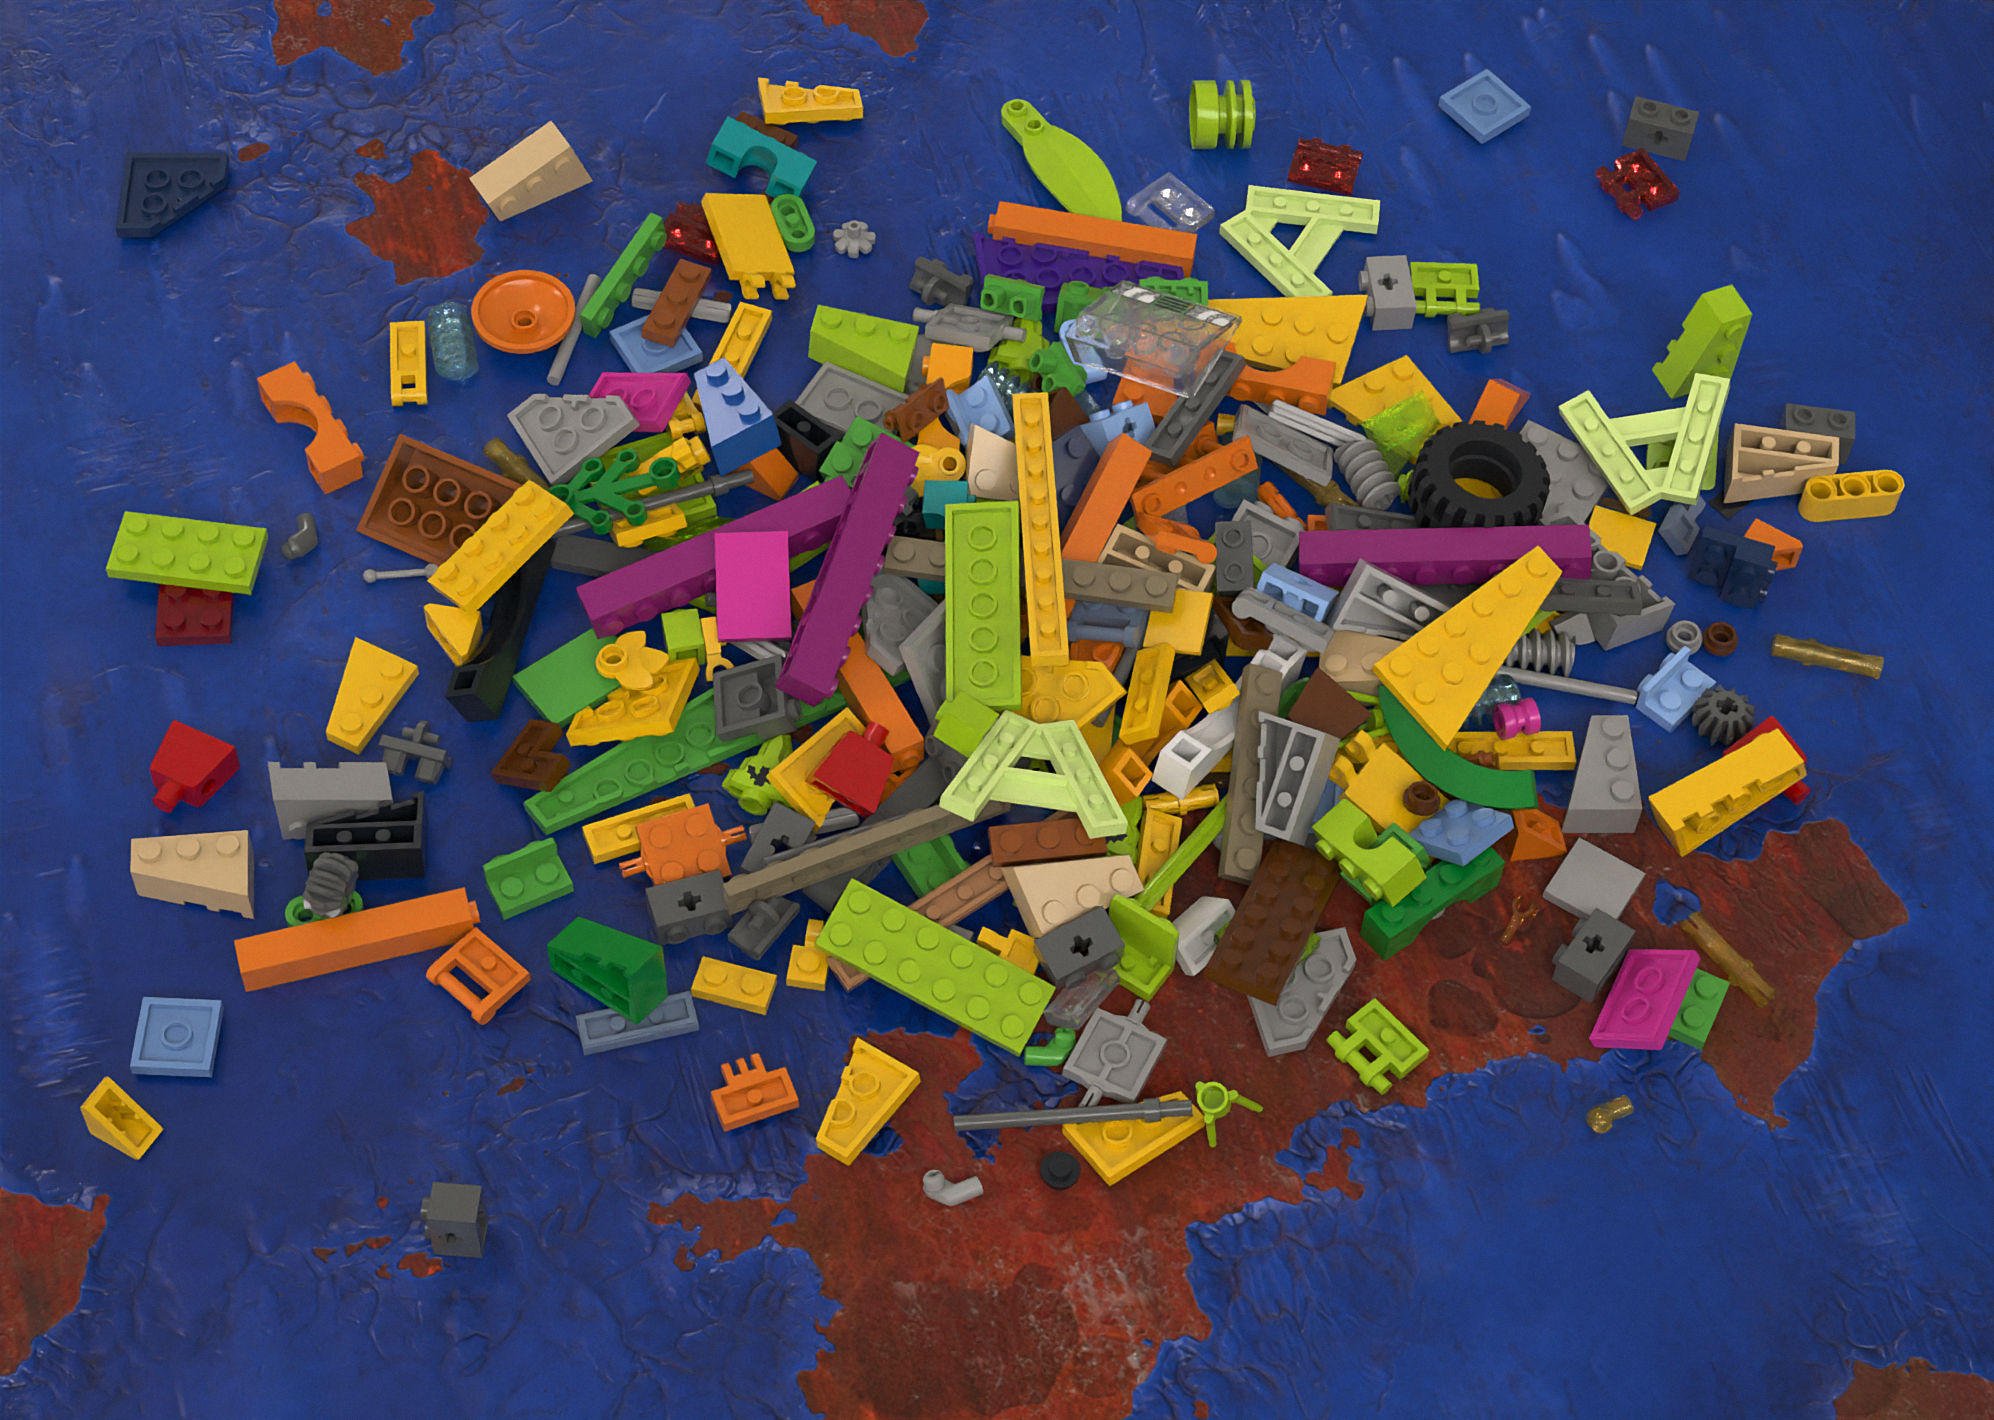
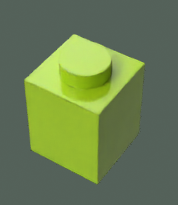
[661,608,706,665]
[933,690,1000,758]

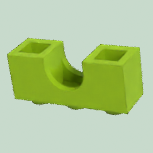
[1311,798,1427,907]

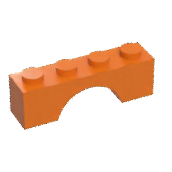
[1191,336,1336,415]
[257,361,365,495]

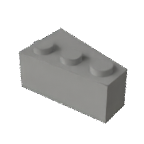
[1325,558,1453,640]
[1255,711,1341,846]
[1561,715,1642,833]
[268,762,394,840]

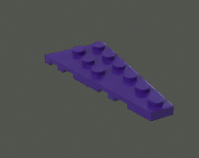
[973,232,1184,313]

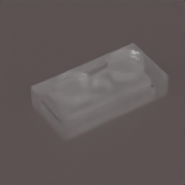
[1043,969,1120,1030]

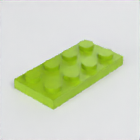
[106,511,268,595]

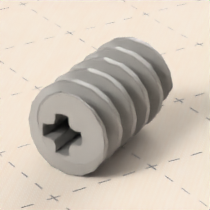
[1333,439,1401,511]
[1504,628,1576,678]

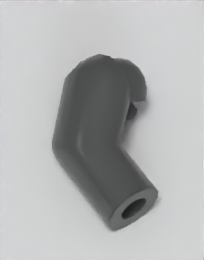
[281,513,318,560]

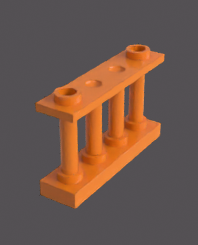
[1128,420,1258,523]

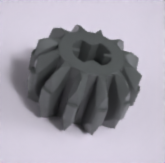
[1692,684,1755,749]
[303,852,359,918]

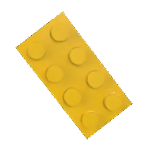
[427,480,574,616]

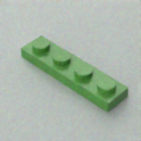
[580,212,667,338]

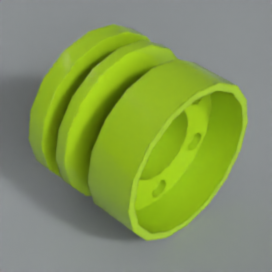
[1189,80,1256,149]

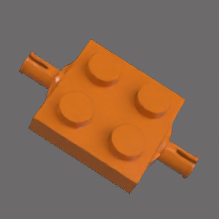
[619,803,747,886]

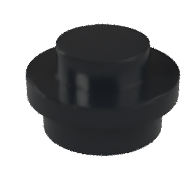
[1040,1151,1080,1191]

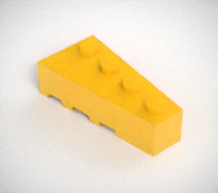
[1648,728,1807,857]

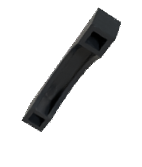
[445,538,556,722]

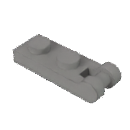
[1232,587,1336,654]

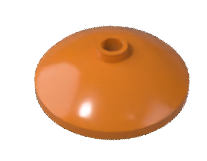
[471,270,575,354]

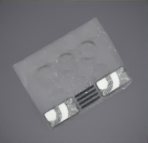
[1065,280,1242,400]

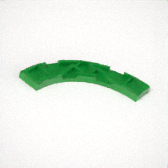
[1378,686,1539,811]

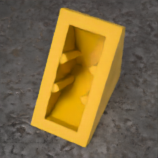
[424,603,483,666]
[80,1077,164,1160]

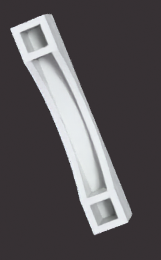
[1151,634,1307,800]

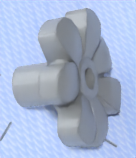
[833,220,876,258]

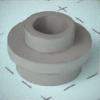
[1666,620,1703,655]

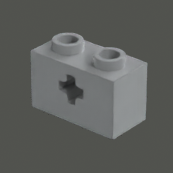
[1358,255,1417,330]

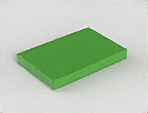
[512,628,621,728]

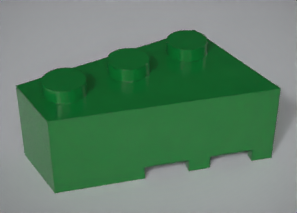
[547,916,668,1025]

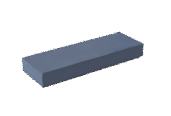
[576,991,699,1056]

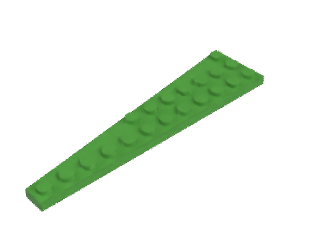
[524,606,912,835]

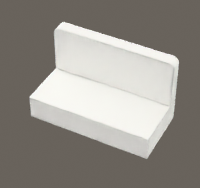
[1172,896,1236,976]

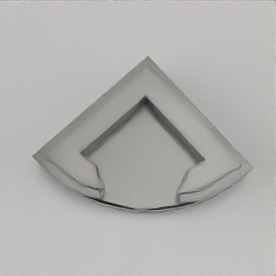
[1549,611,1595,645]

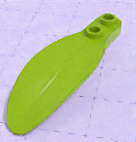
[1001,99,1122,221]

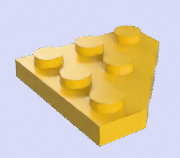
[999,655,1128,763]
[566,657,700,747]

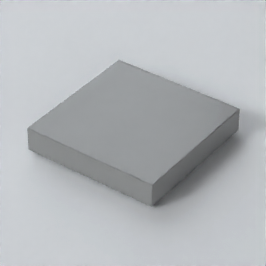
[1542,838,1646,920]

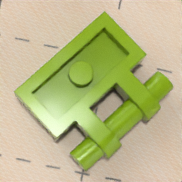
[1409,262,1480,318]
[1326,998,1429,1095]

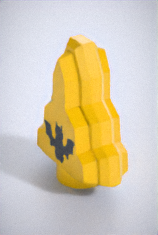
[630,435,712,496]

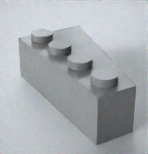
[1537,509,1675,651]

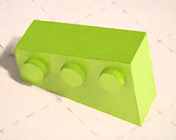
[1652,284,1752,399]
[808,305,919,394]

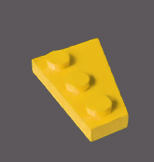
[766,707,866,833]
[816,1037,921,1166]

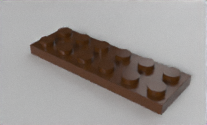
[1203,837,1342,1006]

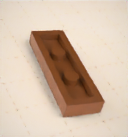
[642,259,712,348]
[988,818,1107,868]

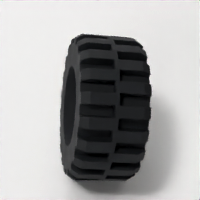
[1407,420,1550,528]

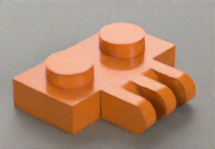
[711,1053,799,1132]

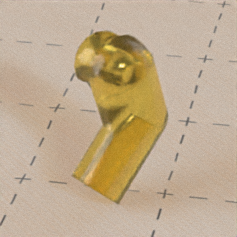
[1586,1095,1634,1133]

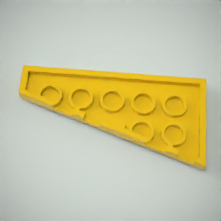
[1144,295,1368,388]
[1328,355,1503,499]
[1372,546,1562,752]

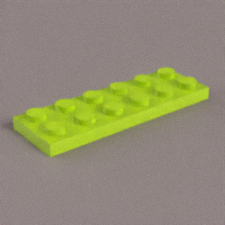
[945,501,1022,711]
[814,878,1056,1057]

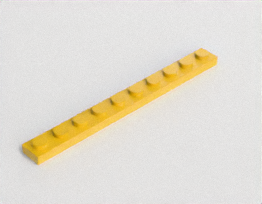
[1012,392,1069,667]
[1209,731,1577,772]

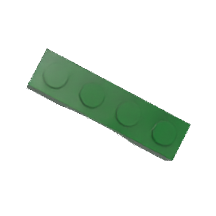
[1359,846,1505,961]

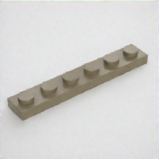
[1218,663,1283,886]

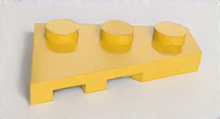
[758,77,863,125]
[326,637,419,755]
[1062,1091,1205,1186]

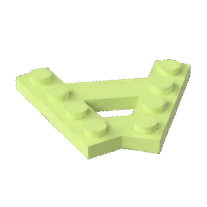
[1219,185,1380,297]
[1558,373,1730,516]
[939,710,1128,839]

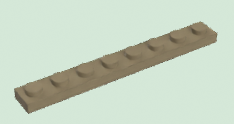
[883,536,1179,613]
[723,800,1011,915]

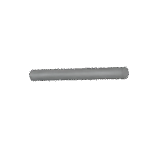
[547,274,601,386]
[1494,665,1637,705]

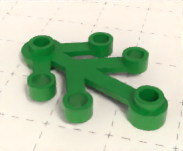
[547,449,680,535]

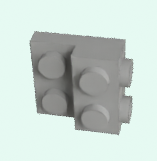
[1232,499,1305,569]

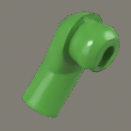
[1024,1026,1077,1066]

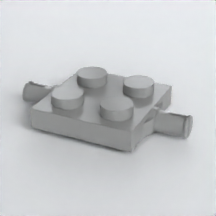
[913,303,1027,352]
[1062,999,1167,1107]

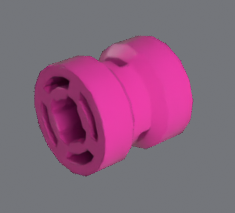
[1492,697,1541,741]

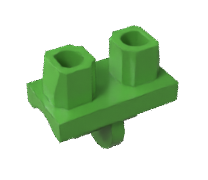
[980,274,1045,322]
[1028,341,1087,397]

